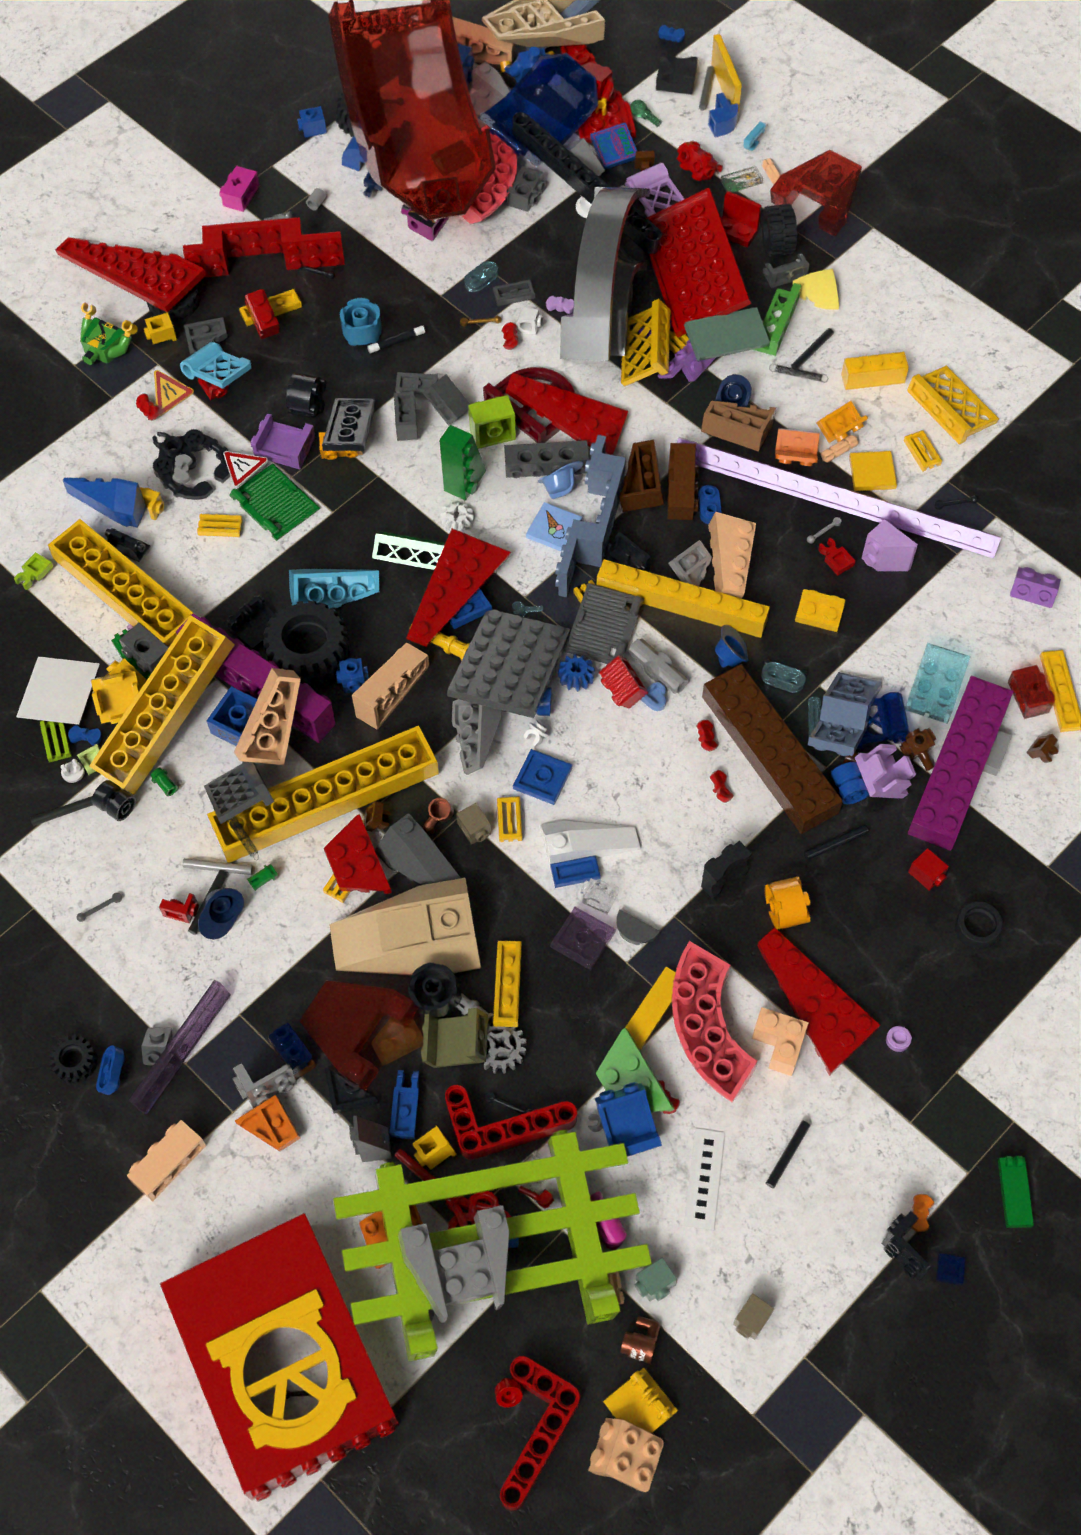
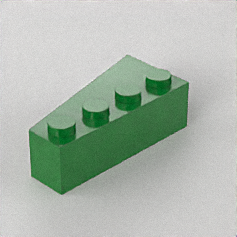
[439,425,486,501]

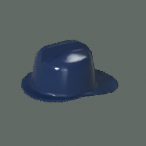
[715,374,752,408]
[198,887,244,940]

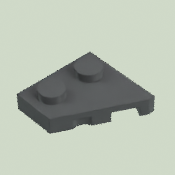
[184,317,228,355]

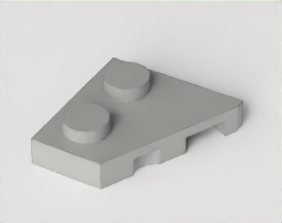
[668,540,712,586]

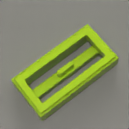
[40,721,72,763]

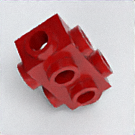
[677,141,722,181]

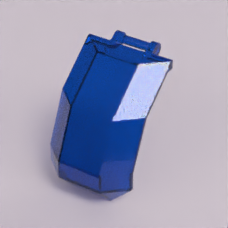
[478,53,598,167]

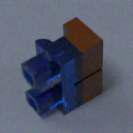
[268,1023,316,1080]

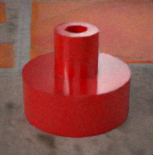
[495,1378,523,1408]

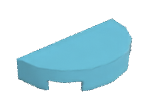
[743,122,766,151]

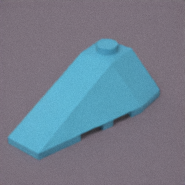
[289,569,379,609]

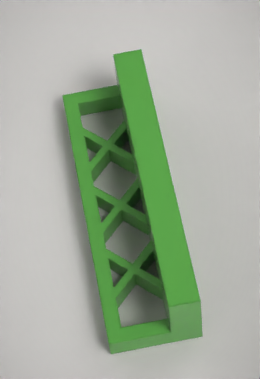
[753,283,801,356]

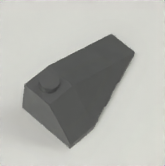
[374,813,468,889]

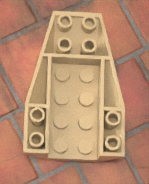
[329,878,481,975]

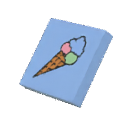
[526,502,582,551]

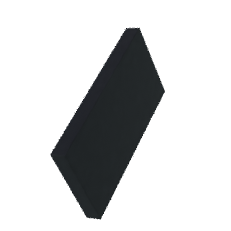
[322,398,376,451]

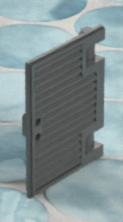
[564,583,644,664]

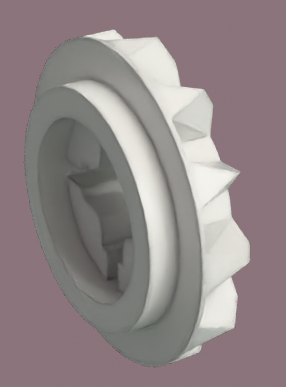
[440,501,474,531]

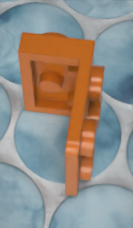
[775,428,820,466]

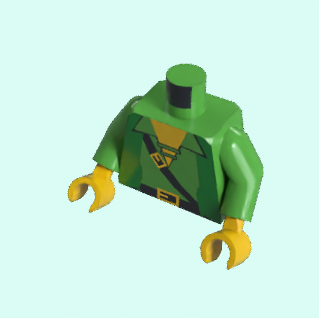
[80,303,138,365]

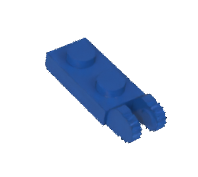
[389,1070,419,1139]

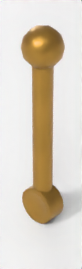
[460,316,502,327]

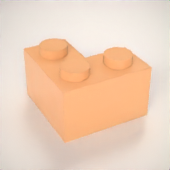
[752,1007,809,1076]

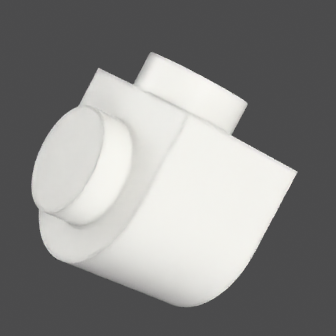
[516,308,543,335]

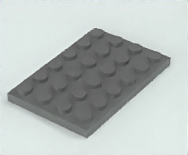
[447,610,570,718]

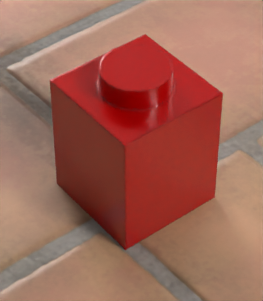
[908,848,949,891]

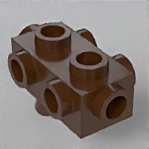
[900,728,936,771]

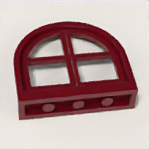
[483,367,575,443]

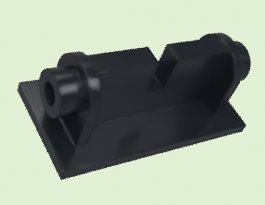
[105,528,151,562]

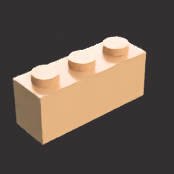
[127,1120,206,1202]

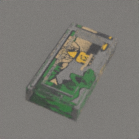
[721,166,763,193]

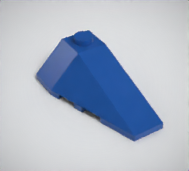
[63,478,146,528]

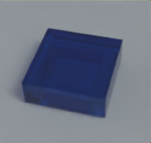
[936,1253,965,1285]

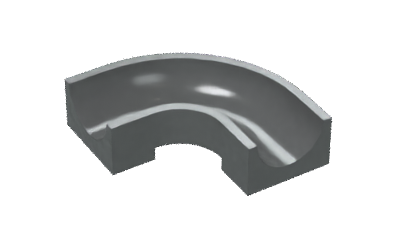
[560,187,650,361]

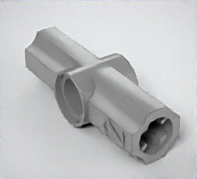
[628,638,688,694]

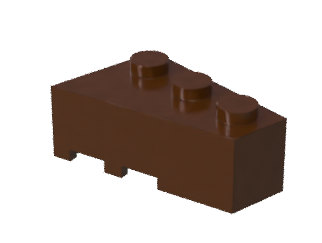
[619,440,664,512]
[668,443,698,520]

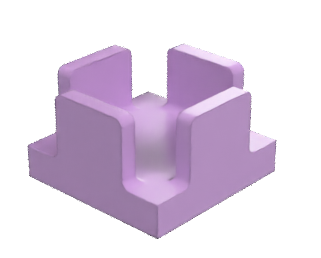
[855,744,916,799]

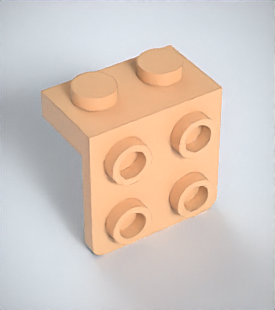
[588,1418,664,1492]

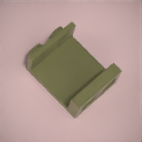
[421,1008,488,1068]

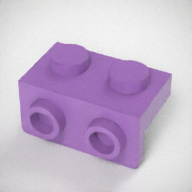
[1010,567,1061,608]

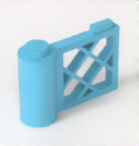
[180,342,251,388]

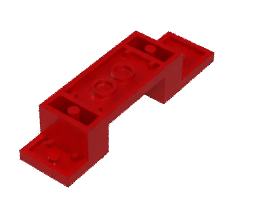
[183,217,345,277]

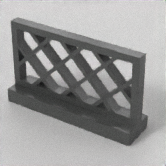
[204,761,274,824]

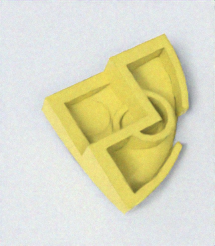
[792,269,839,310]

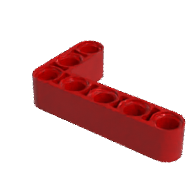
[445,1085,577,1160]
[500,1356,580,1511]

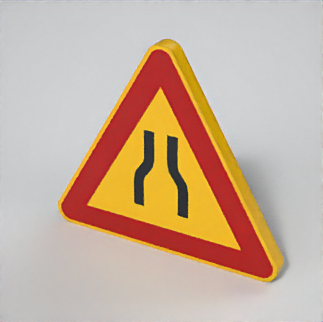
[154,370,194,416]

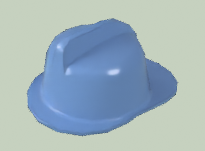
[538,461,583,499]

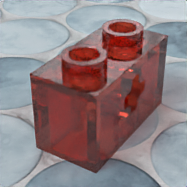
[1008,665,1055,719]

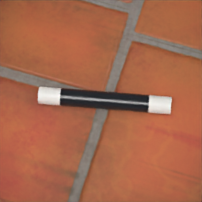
[367,325,425,354]

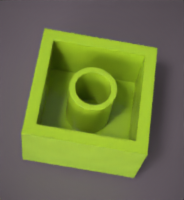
[468,395,516,449]

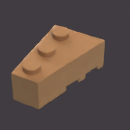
[701,401,776,451]

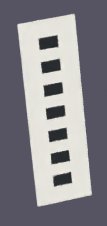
[684,1128,725,1231]

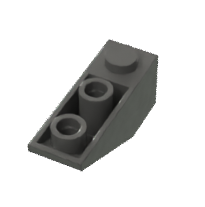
[349,1116,392,1162]

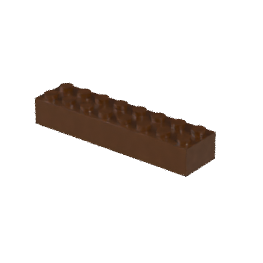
[702,665,843,834]

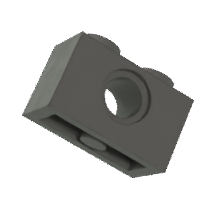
[119,623,169,673]

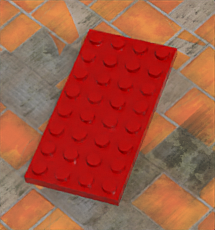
[647,188,751,338]

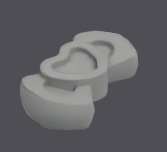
[264,211,293,220]
[172,454,193,484]

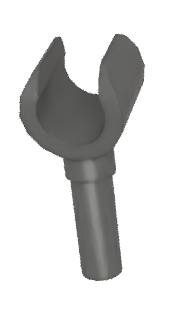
[588,1114,603,1132]

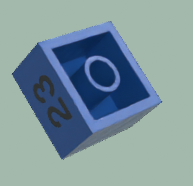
[206,686,257,746]

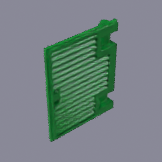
[229,463,320,541]

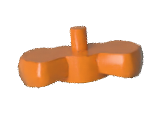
[911,1194,934,1232]

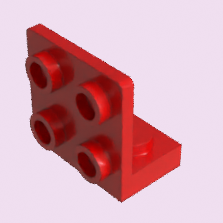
[721,191,762,248]

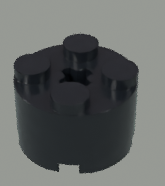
[286,373,326,418]
[408,963,462,1018]

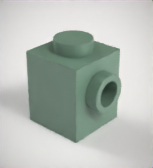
[635,1257,677,1301]

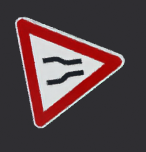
[224,451,268,488]

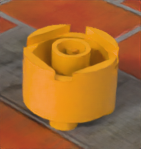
[765,876,810,929]

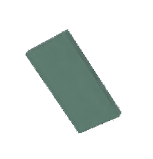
[684,307,770,361]

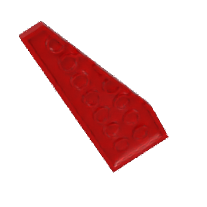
[560,44,636,144]
[55,237,207,313]

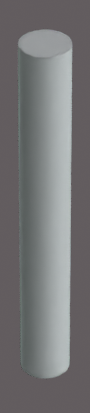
[183,858,253,875]

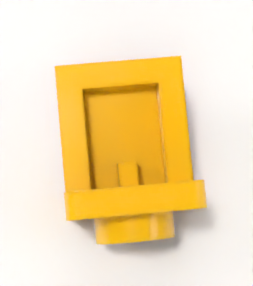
[140,487,164,520]

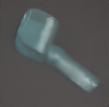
[512,601,543,617]

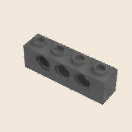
[504,441,589,478]

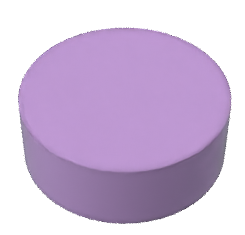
[886,1026,912,1052]

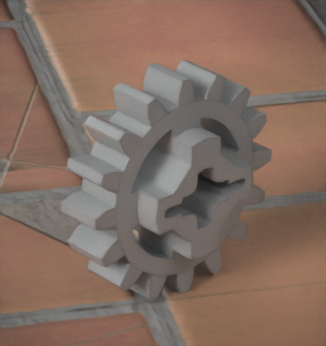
[484,1024,526,1074]

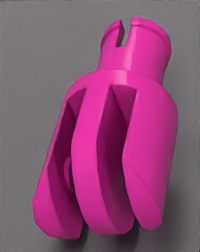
[590,1191,627,1250]

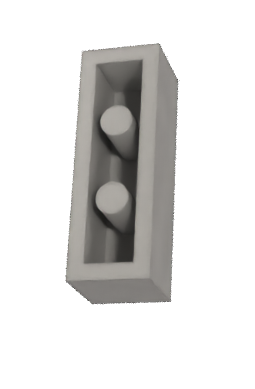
[983,731,1012,776]

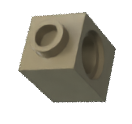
[456,803,491,845]
[733,1293,774,1340]

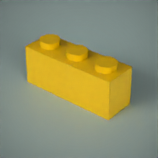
[841,352,909,390]

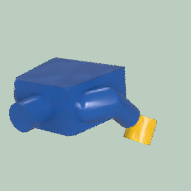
[500,47,557,87]

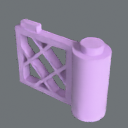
[625,163,684,217]

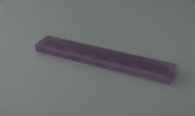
[129,980,231,1115]

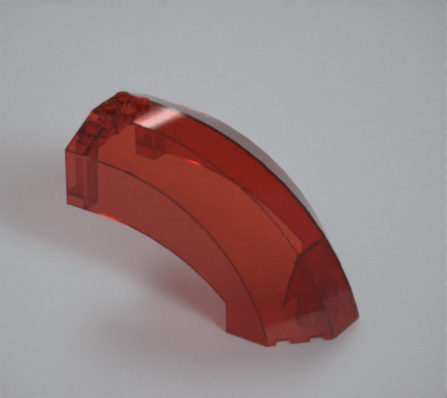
[328,0,496,221]

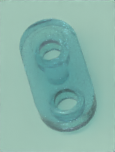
[464,261,498,292]
[762,662,806,693]

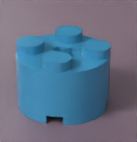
[340,298,382,346]

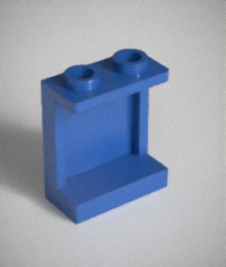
[594,1082,662,1157]

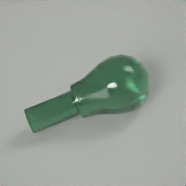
[630,99,662,127]

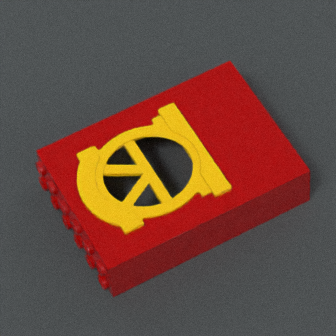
[159,1213,399,1502]

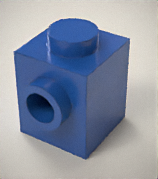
[297,106,327,138]

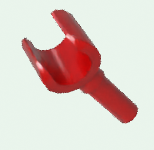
[518,1186,554,1209]

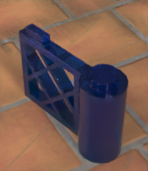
[857,692,910,748]

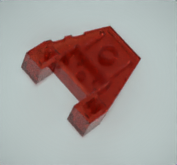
[770,150,862,236]
[300,980,419,1091]

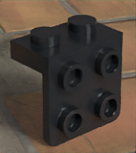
[881,1211,931,1281]

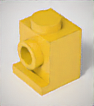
[144,313,177,344]
[412,1126,457,1170]

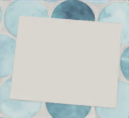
[16,657,100,725]

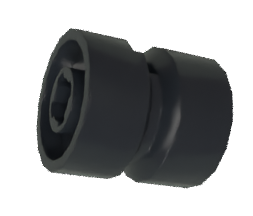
[92,780,136,821]

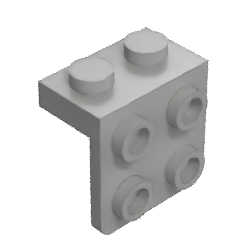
[232,1063,296,1108]

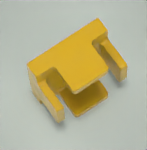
[91,670,140,724]

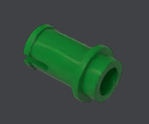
[151,768,178,796]
[247,864,278,891]

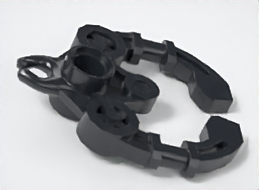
[152,429,230,500]

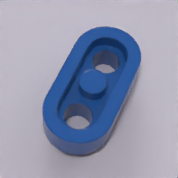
[698,485,721,524]
[96,1045,125,1095]

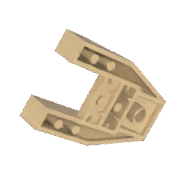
[482,0,605,48]

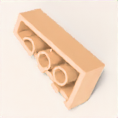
[439,14,515,65]
[708,512,756,599]
[352,643,429,730]
[234,668,300,765]

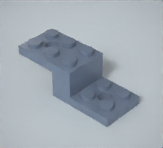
[808,672,882,756]

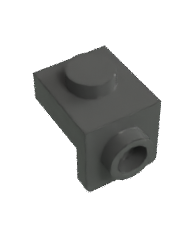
[141,1027,173,1066]

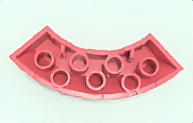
[457,119,517,224]
[672,941,757,1102]

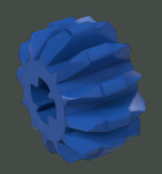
[558,653,595,692]

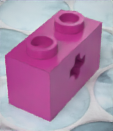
[219,166,260,212]

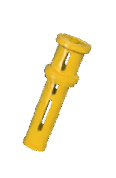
[411,624,470,661]

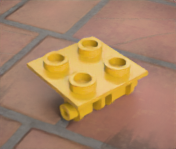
[603,1368,678,1433]

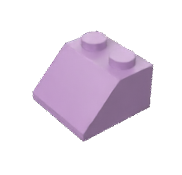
[861,519,918,571]

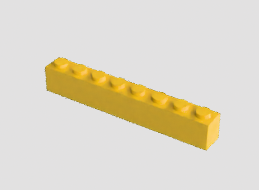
[597,559,770,638]

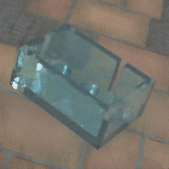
[905,643,971,724]

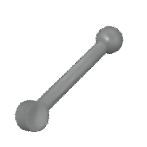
[807,517,841,544]

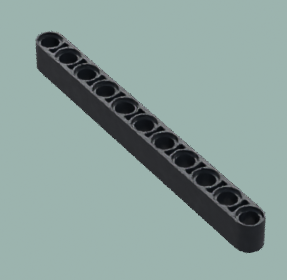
[512,112,662,254]

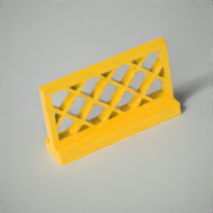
[621,299,670,387]
[907,366,999,445]

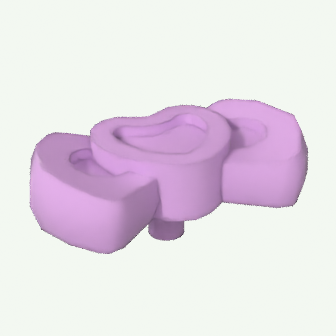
[546,296,574,314]

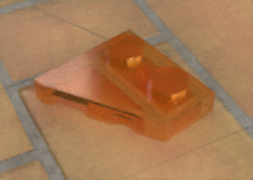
[371,1002,424,1066]

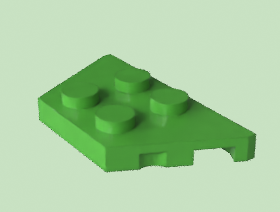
[596,1028,675,1113]

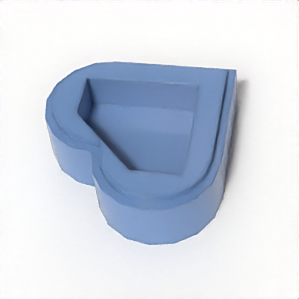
[641,682,666,711]

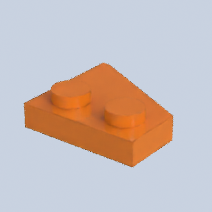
[235,1095,301,1152]

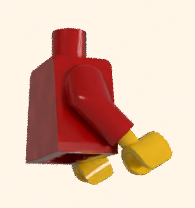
[557,62,614,115]

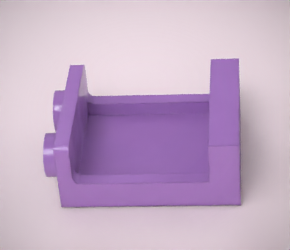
[251,413,316,469]

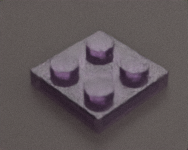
[551,907,616,970]

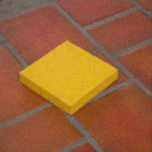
[849,451,897,491]

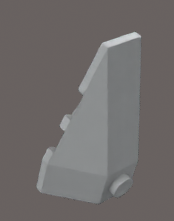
[452,699,502,775]

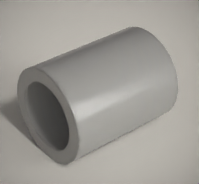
[306,188,326,210]

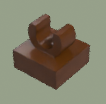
[634,151,655,171]
[1026,734,1059,763]
[364,801,391,832]

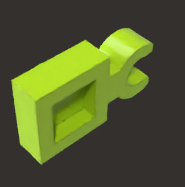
[14,552,53,590]

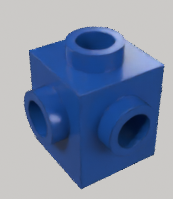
[336,658,369,694]

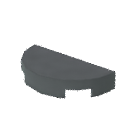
[616,909,660,945]

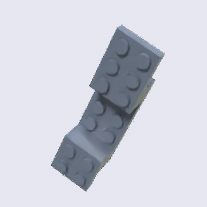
[555,435,626,597]

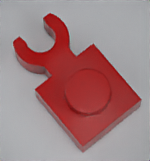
[818,538,856,576]

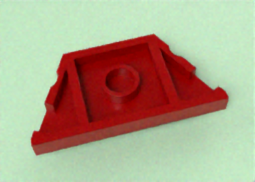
[324,814,392,894]

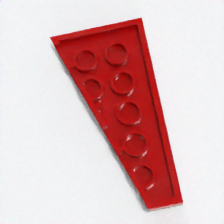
[505,373,628,455]
[406,528,511,647]
[757,927,880,1076]

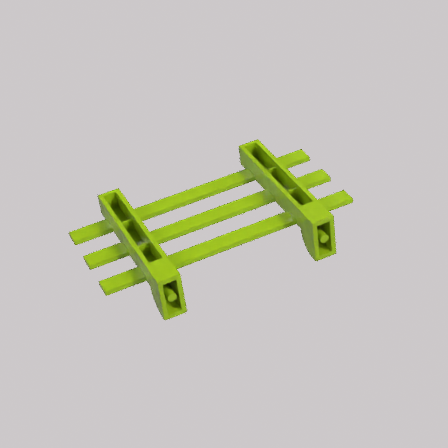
[333,1130,652,1362]

